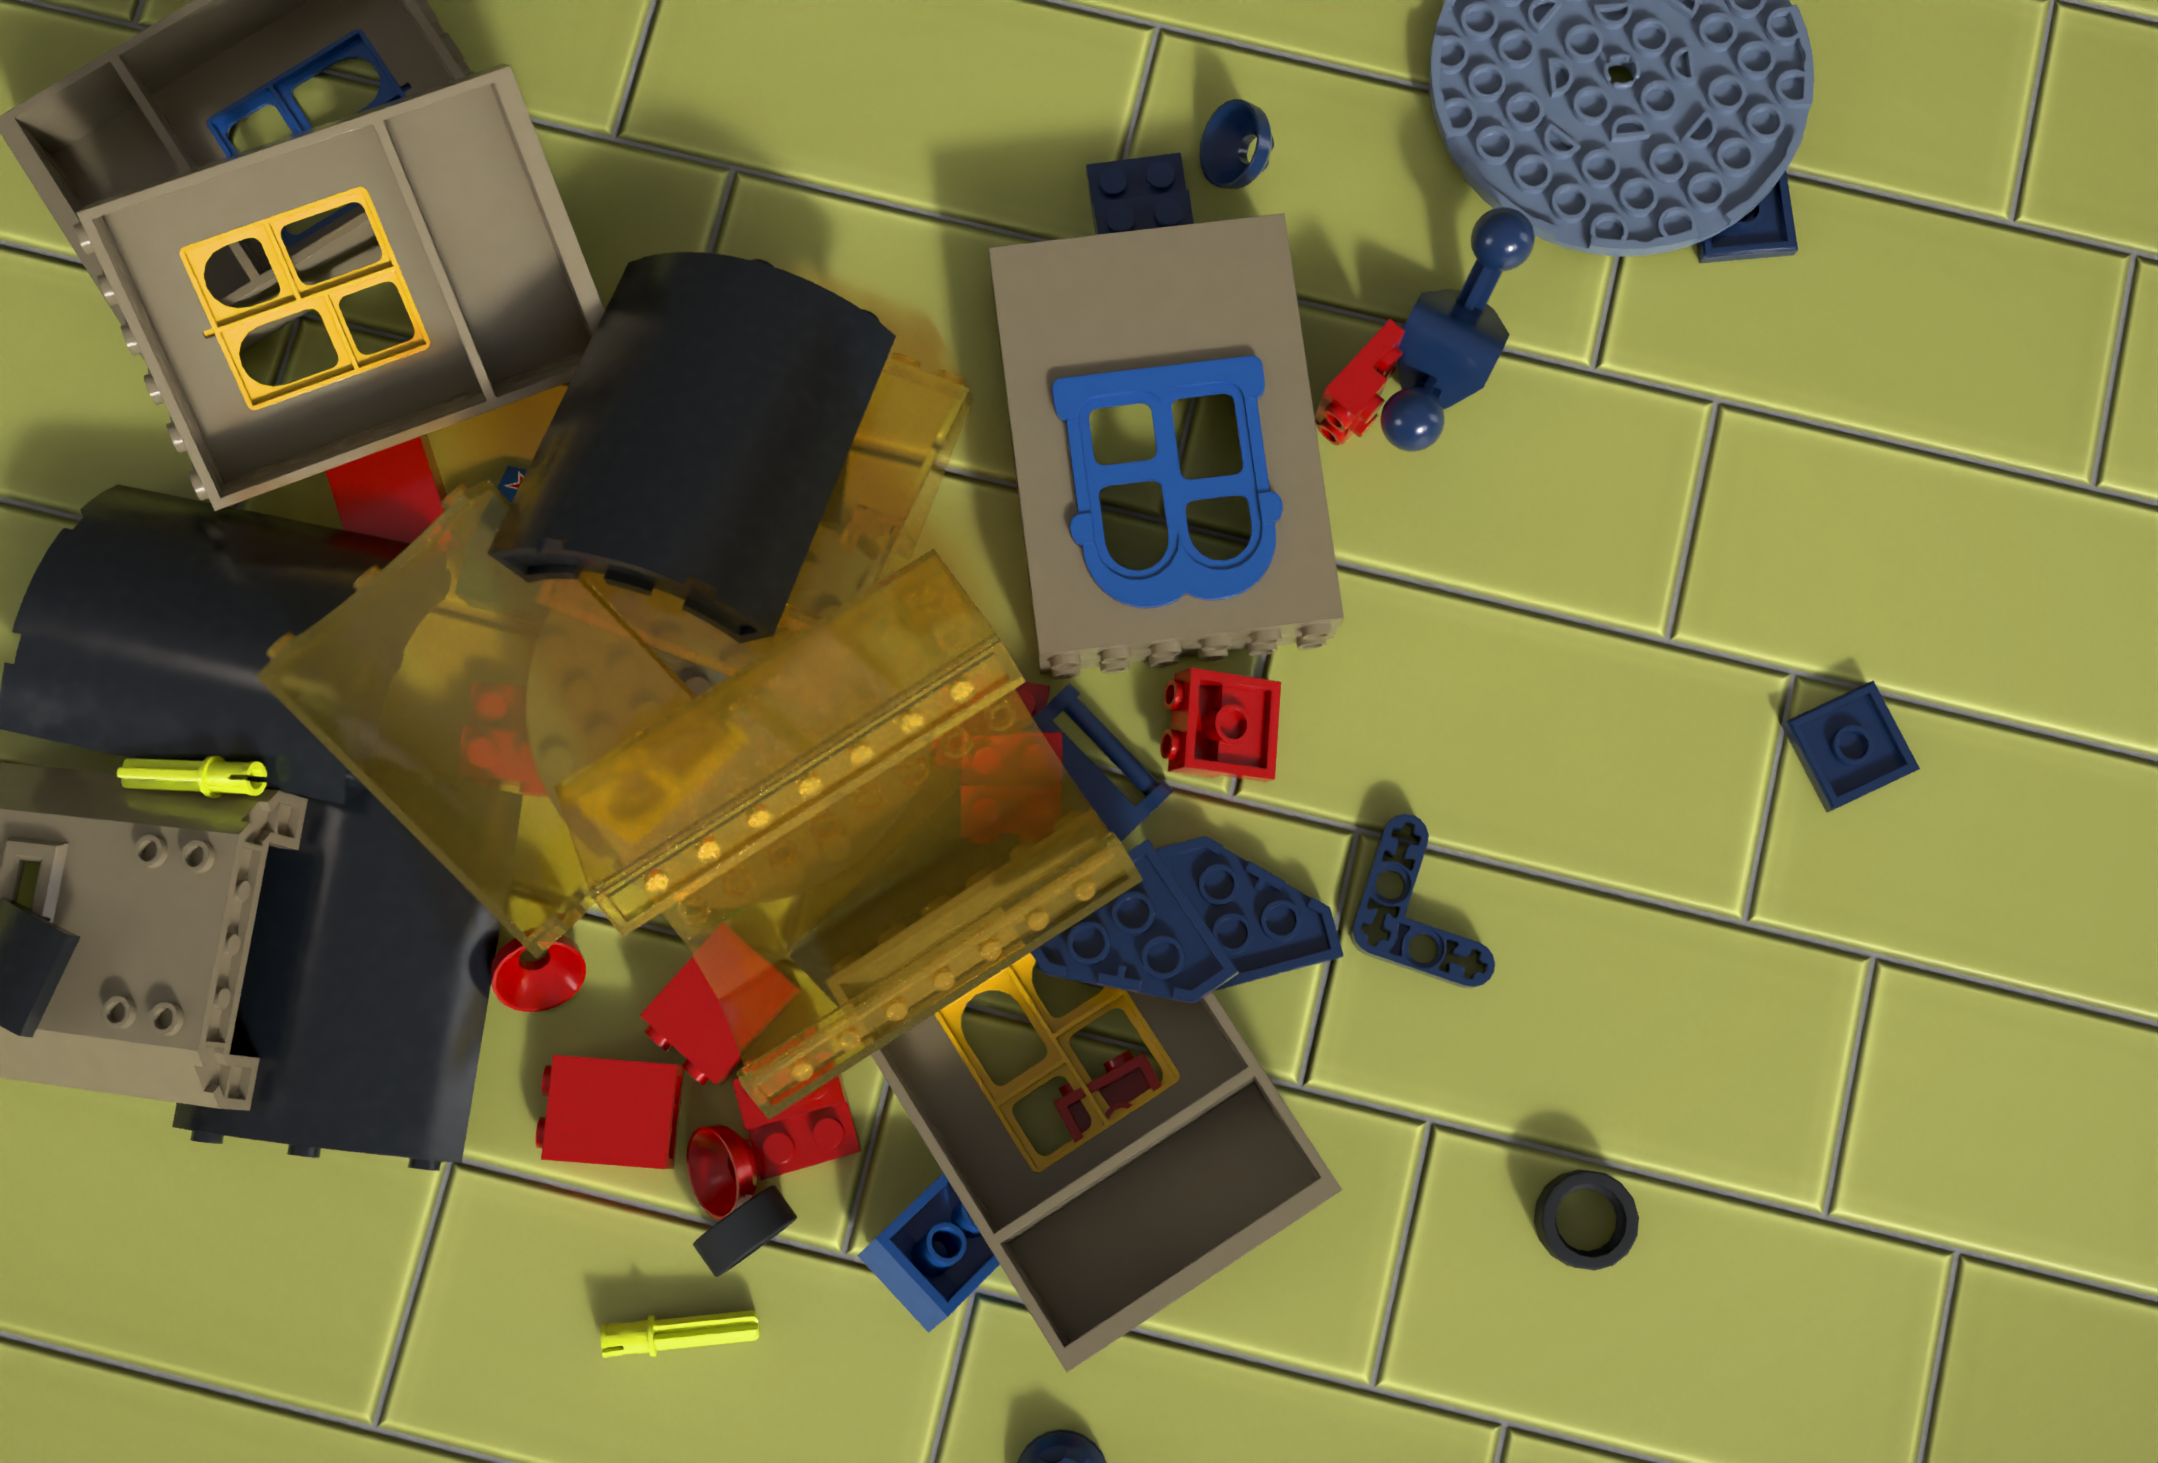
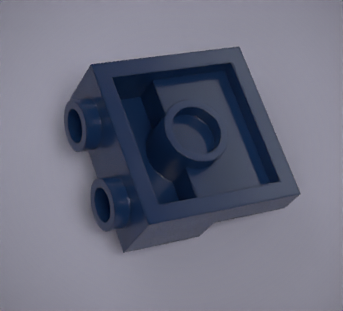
[1086,152,1194,235]

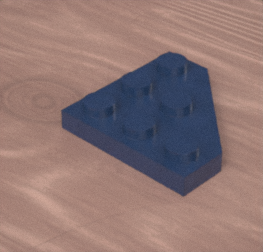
[1156,836,1344,992]
[1014,839,1239,1004]

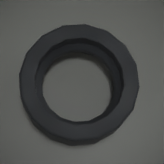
[1534,1170,1639,1271]
[693,1185,797,1277]

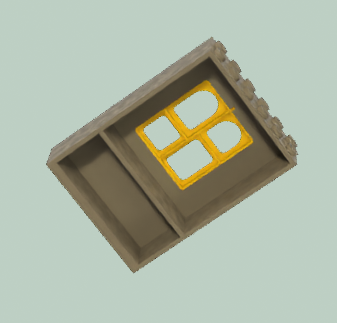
[73,63,605,511]
[827,813,1342,1372]

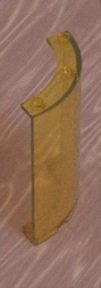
[256,479,751,959]

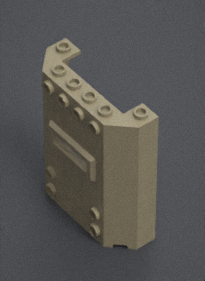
[0,762,308,1111]

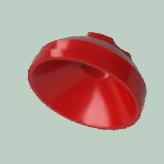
[490,931,587,1012]
[686,1124,762,1220]

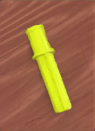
[117,756,267,798]
[600,1310,760,1358]

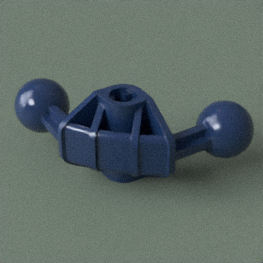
[1380,207,1535,452]

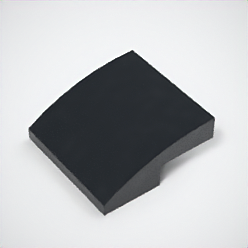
[0,897,80,1037]

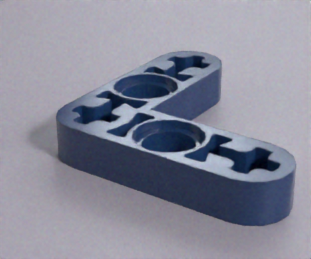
[1350,814,1495,988]

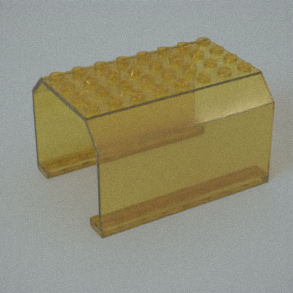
[554,548,1143,1119]

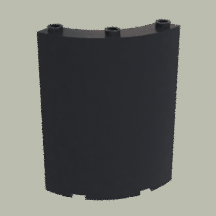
[487,252,896,644]
[0,484,452,805]
[172,771,522,1171]

